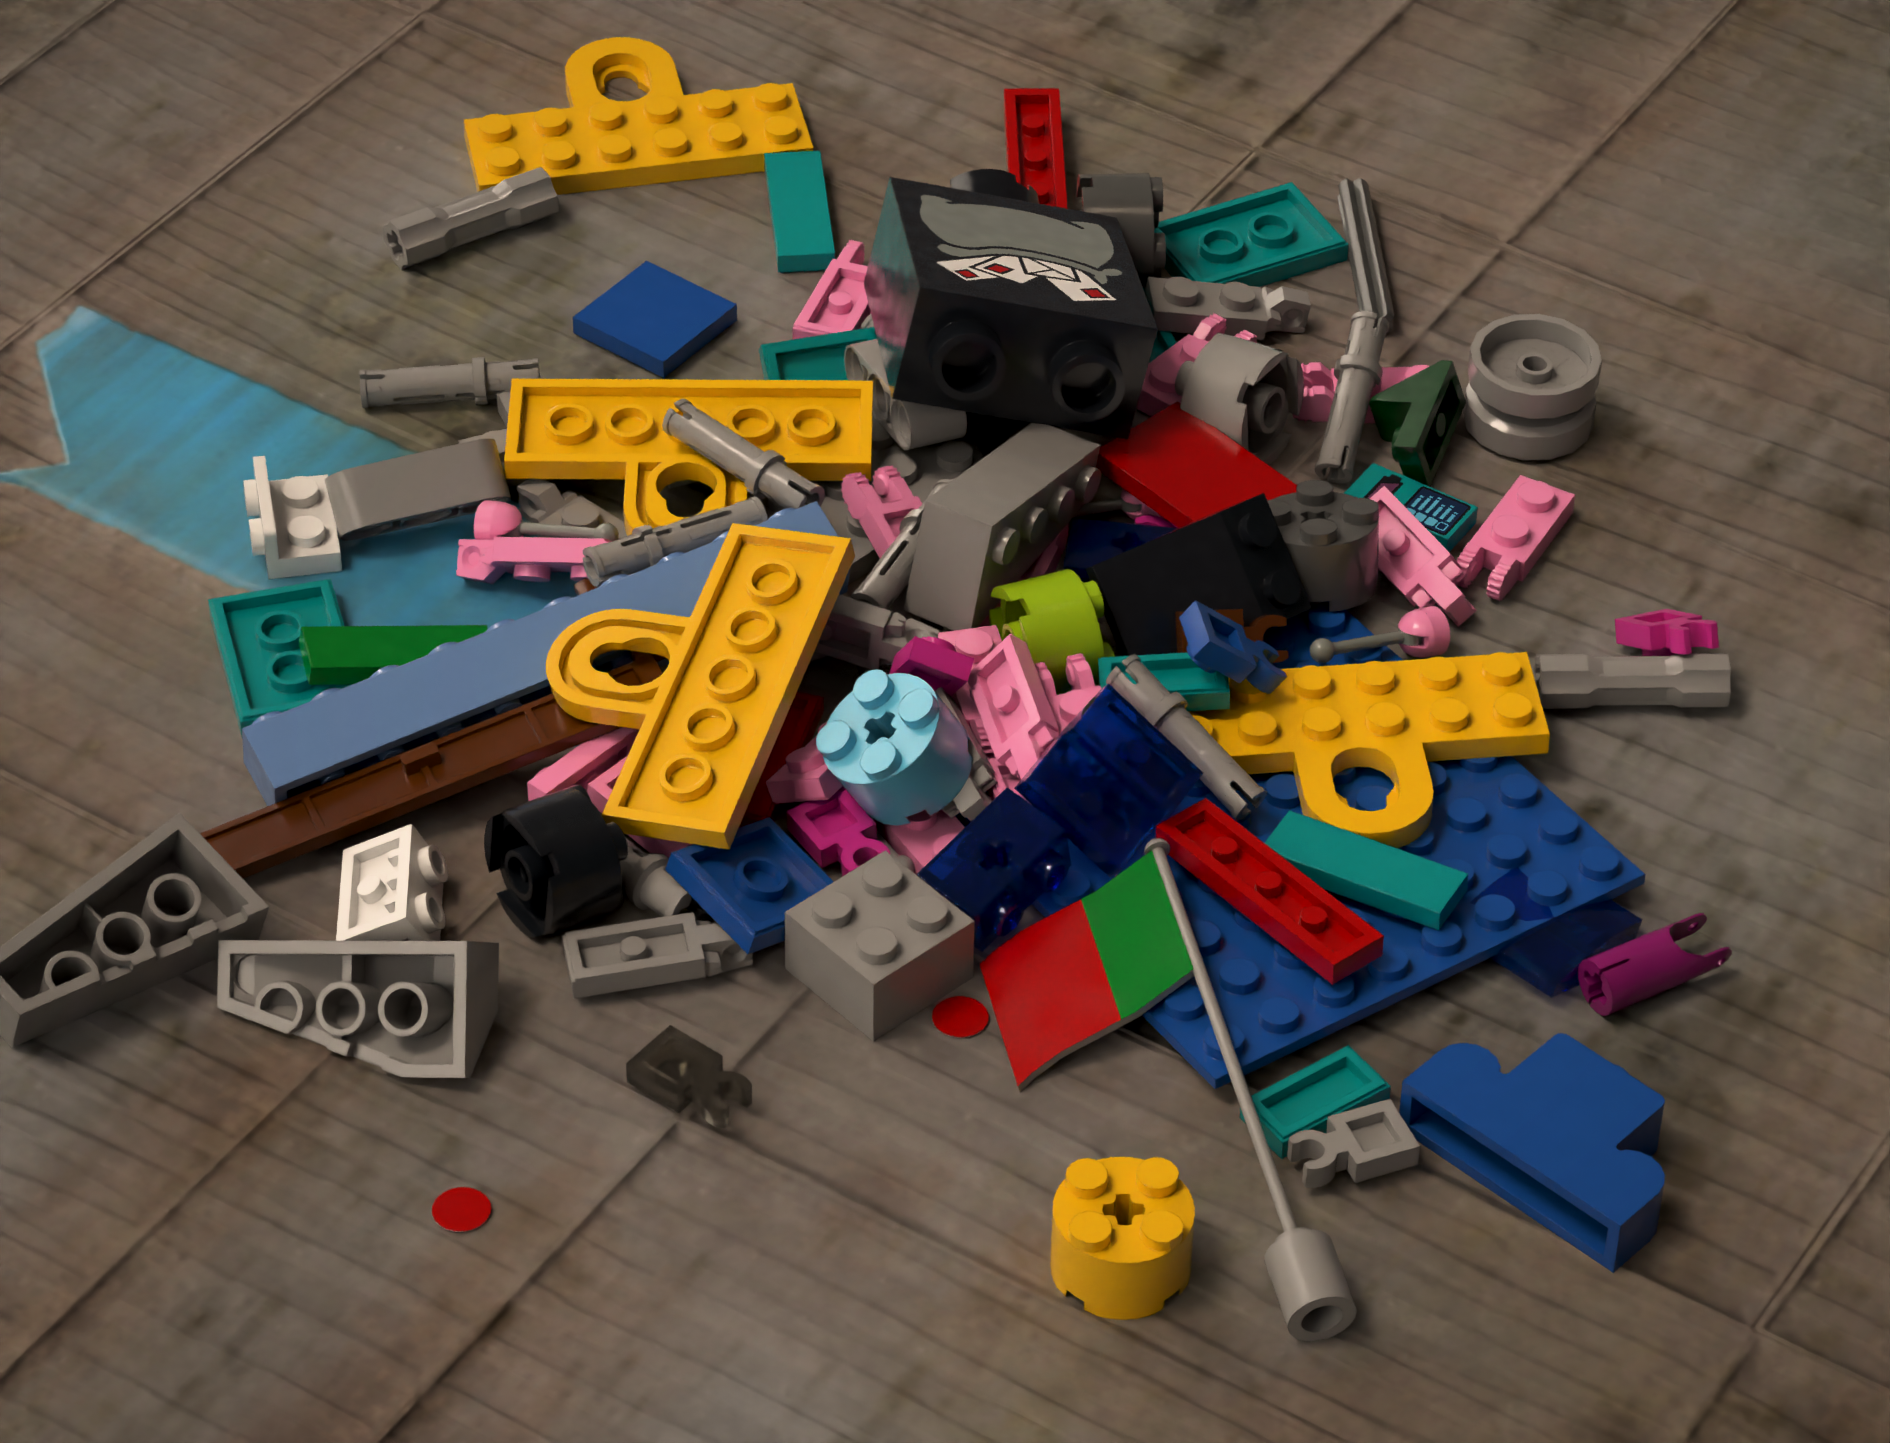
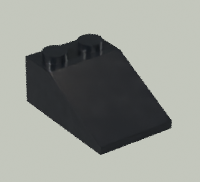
[1085,493,1312,656]

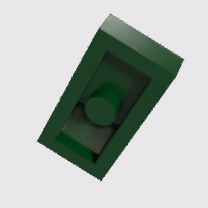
[1369,360,1466,487]

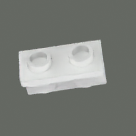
[243,456,342,579]
[336,824,448,941]

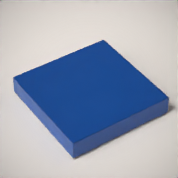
[573,260,737,378]
[665,817,834,954]

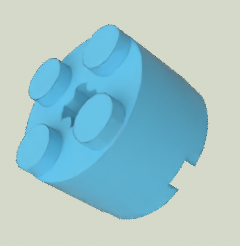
[816,669,972,826]

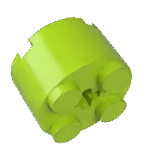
[989,569,1115,695]

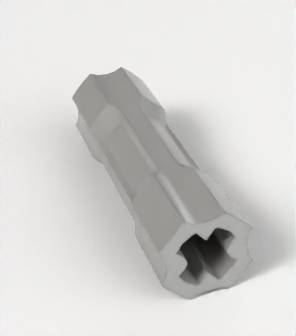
[383,167,559,270]
[1534,653,1731,709]

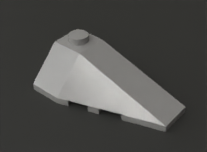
[217,940,499,1078]

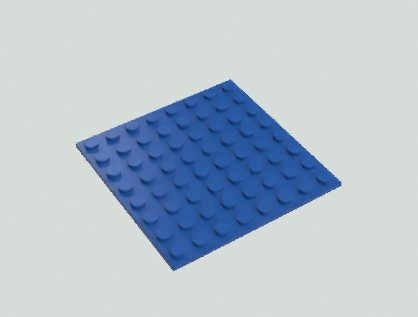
[955,601,1645,1089]

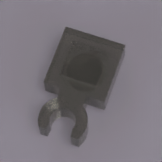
[626,1025,752,1128]

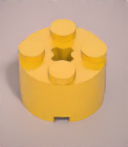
[1050,1157,1195,1320]

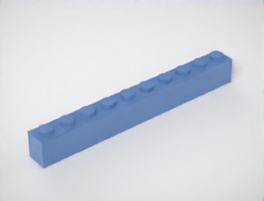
[242,501,850,806]

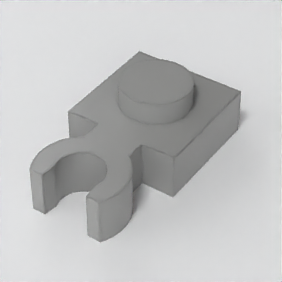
[1287,1099,1420,1188]

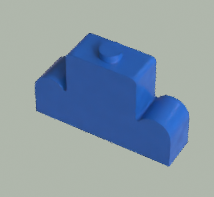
[1399,1033,1665,1273]

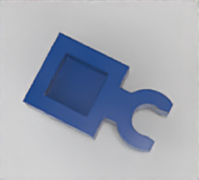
[1179,600,1287,694]

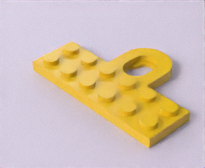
[464,37,813,195]
[504,378,873,536]
[546,523,855,849]
[1157,652,1550,848]

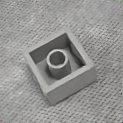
[784,851,975,1041]

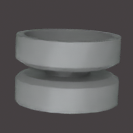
[1463,314,1602,460]

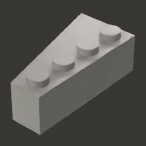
[903,423,1101,631]
[0,812,269,1048]

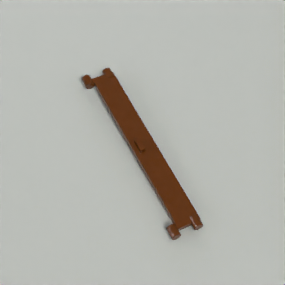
[200,651,666,879]

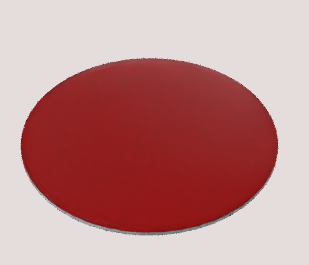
[932,996,989,1038]
[432,1187,491,1232]

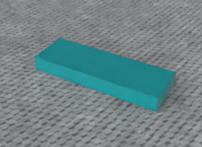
[764,151,835,273]
[1265,810,1468,930]

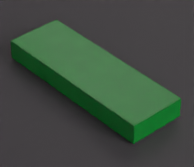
[299,625,488,685]

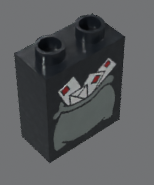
[864,177,1158,439]

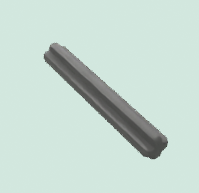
[1337,178,1395,334]

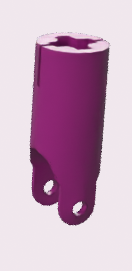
[1578,913,1732,1016]

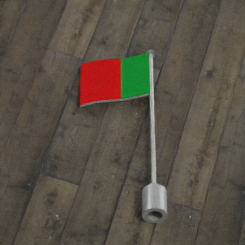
[979,838,1357,1341]

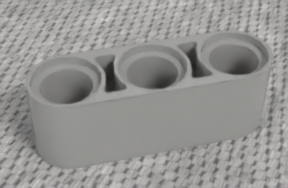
[844,339,967,450]
[325,438,511,541]

